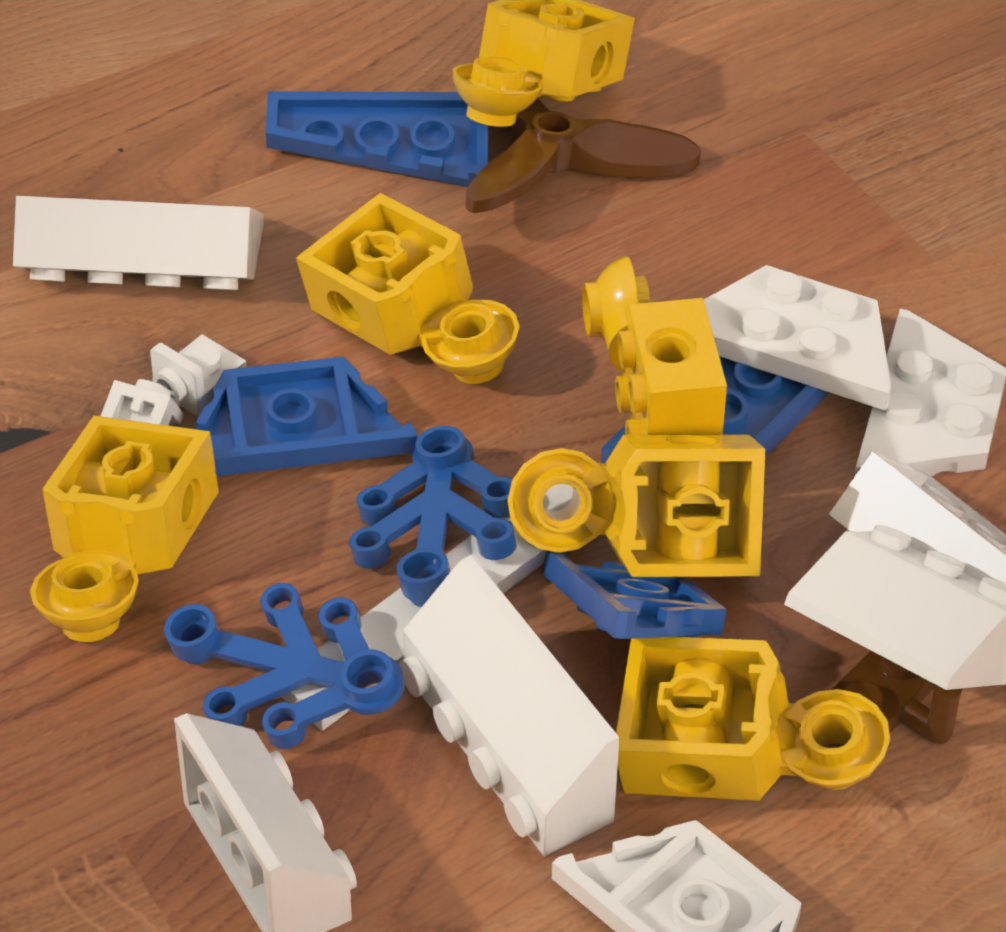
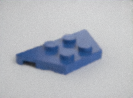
[196,356,417,476]
[542,551,727,639]

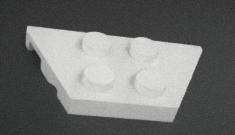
[704,265,891,411]
[854,309,1006,477]
[552,820,801,932]

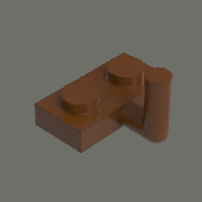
[831,651,962,744]

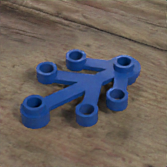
[349,426,517,607]
[164,583,405,749]

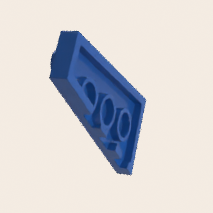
[266,91,488,187]

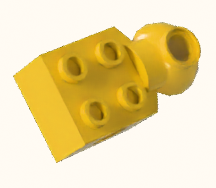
[452,0,635,127]
[296,193,520,384]
[582,256,727,435]
[30,416,219,642]
[507,435,765,577]
[616,637,890,801]

